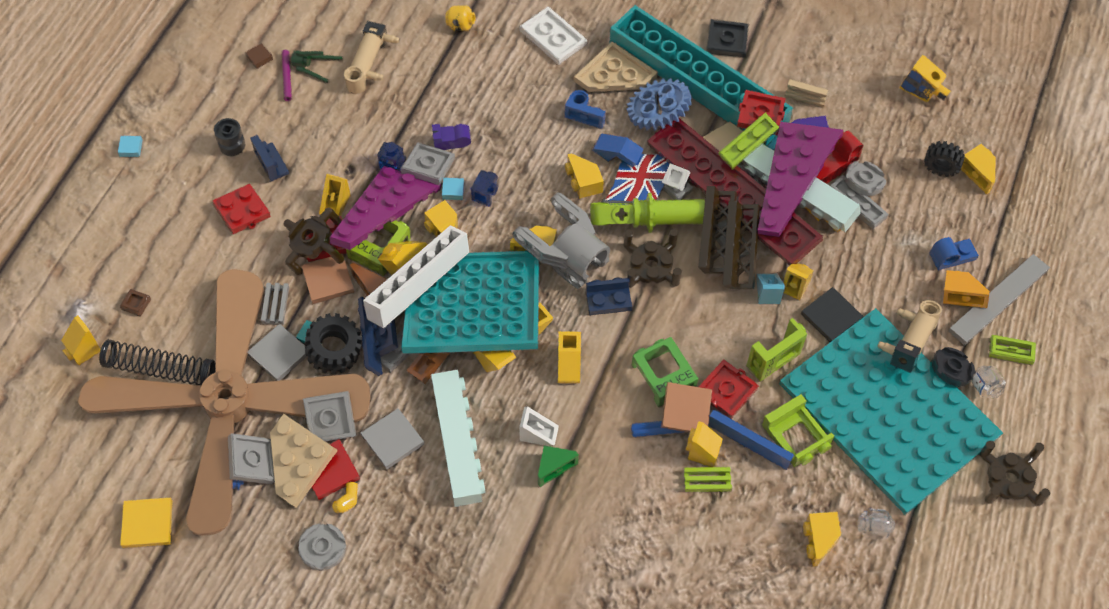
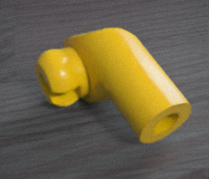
[332,482,358,513]

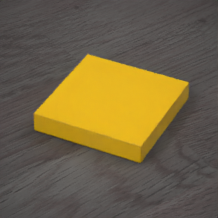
[121,498,173,548]

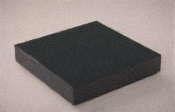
[706,19,749,58]
[801,287,863,342]

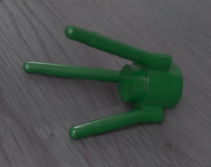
[291,50,343,83]

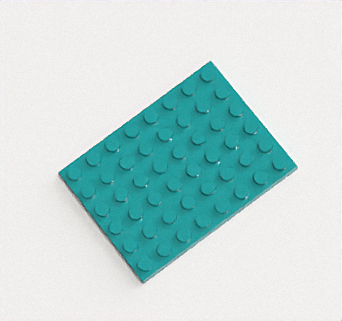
[779,308,1003,515]

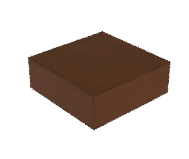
[245,43,273,69]
[120,289,151,317]

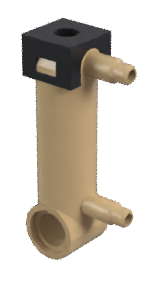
[344,21,400,94]
[877,300,942,373]

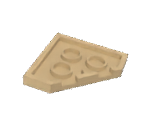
[574,42,658,92]
[270,414,338,508]

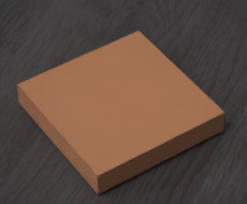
[301,254,354,304]
[661,382,712,432]

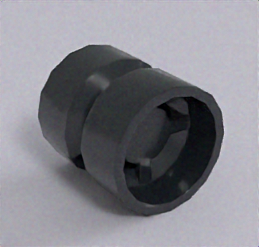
[214,118,246,156]

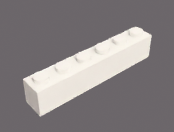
[363,225,469,328]

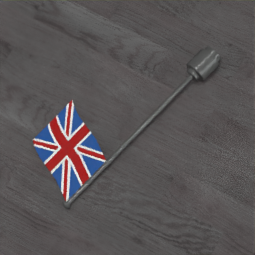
[601,154,670,203]

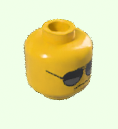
[445,5,475,31]

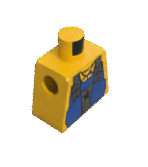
[899,55,950,102]

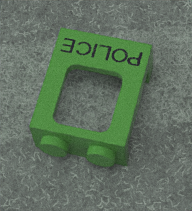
[632,337,698,407]

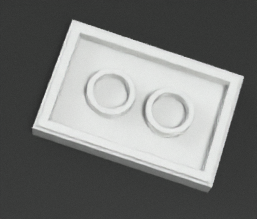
[520,7,587,65]

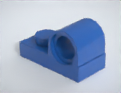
[565,90,606,129]
[929,237,979,270]

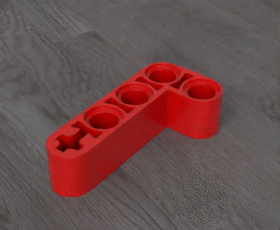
[816,130,864,184]

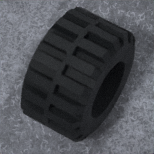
[305,313,362,375]

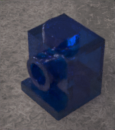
[377,142,407,171]
[471,170,499,207]

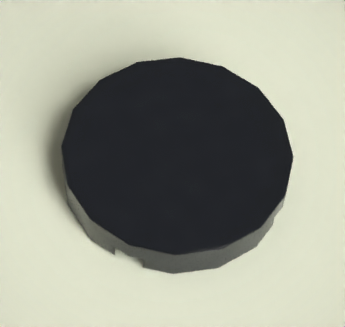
[931,347,976,387]

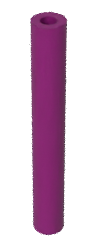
[281,50,292,101]

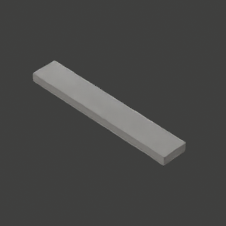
[948,254,1050,346]

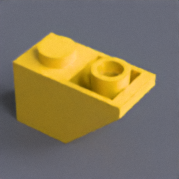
[565,153,604,199]
[424,200,458,237]
[558,331,581,384]
[686,421,723,467]
[803,512,841,567]

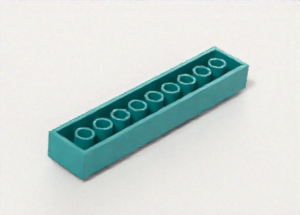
[609,5,793,146]

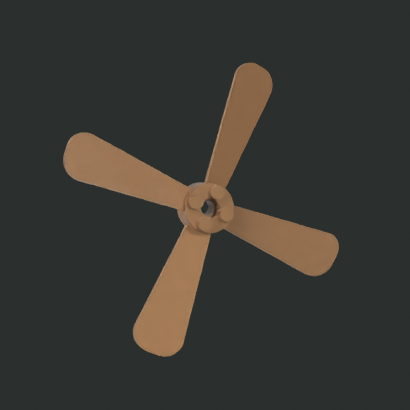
[78,269,371,536]

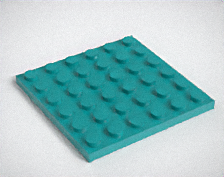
[402,251,539,354]

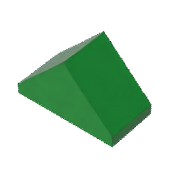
[538,445,579,487]

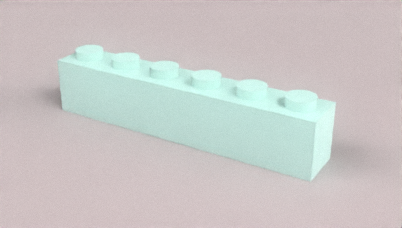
[743,144,861,232]
[431,370,486,507]

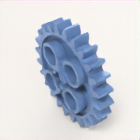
[627,78,692,131]

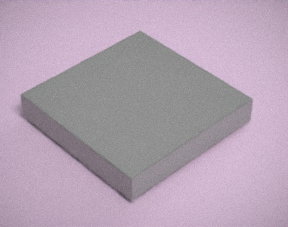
[401,142,455,185]
[248,324,307,381]
[303,391,356,441]
[361,408,424,470]
[228,433,275,484]

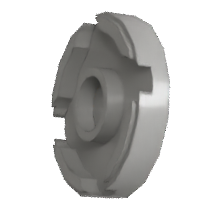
[845,161,886,196]
[298,523,346,571]

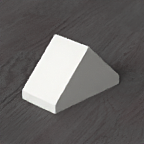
[519,406,559,447]

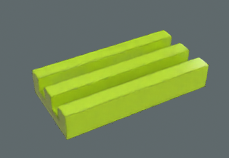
[988,335,1036,365]
[684,467,732,492]

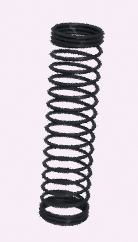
[99,339,216,386]

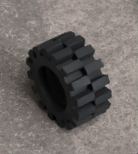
[924,141,965,177]

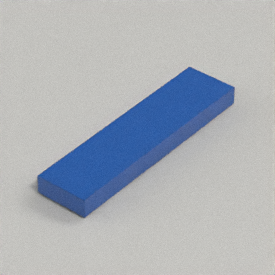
[708,410,794,470]

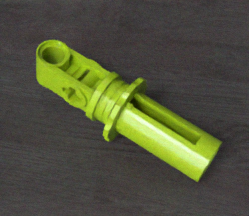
[590,193,705,233]

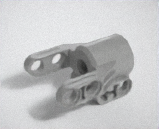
[512,192,610,289]

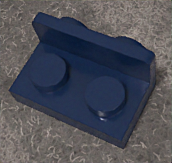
[250,135,289,181]
[586,277,632,316]

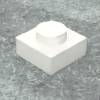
[662,164,690,191]

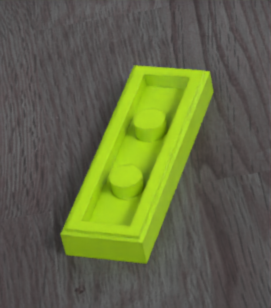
[718,113,779,169]

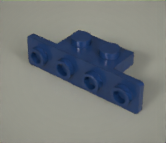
[358,297,398,376]

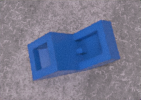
[592,134,644,167]

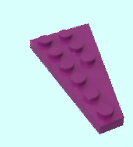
[758,122,843,237]
[330,166,441,250]

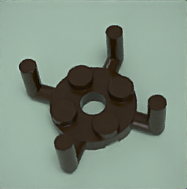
[283,207,344,275]
[623,229,682,288]
[980,440,1050,506]

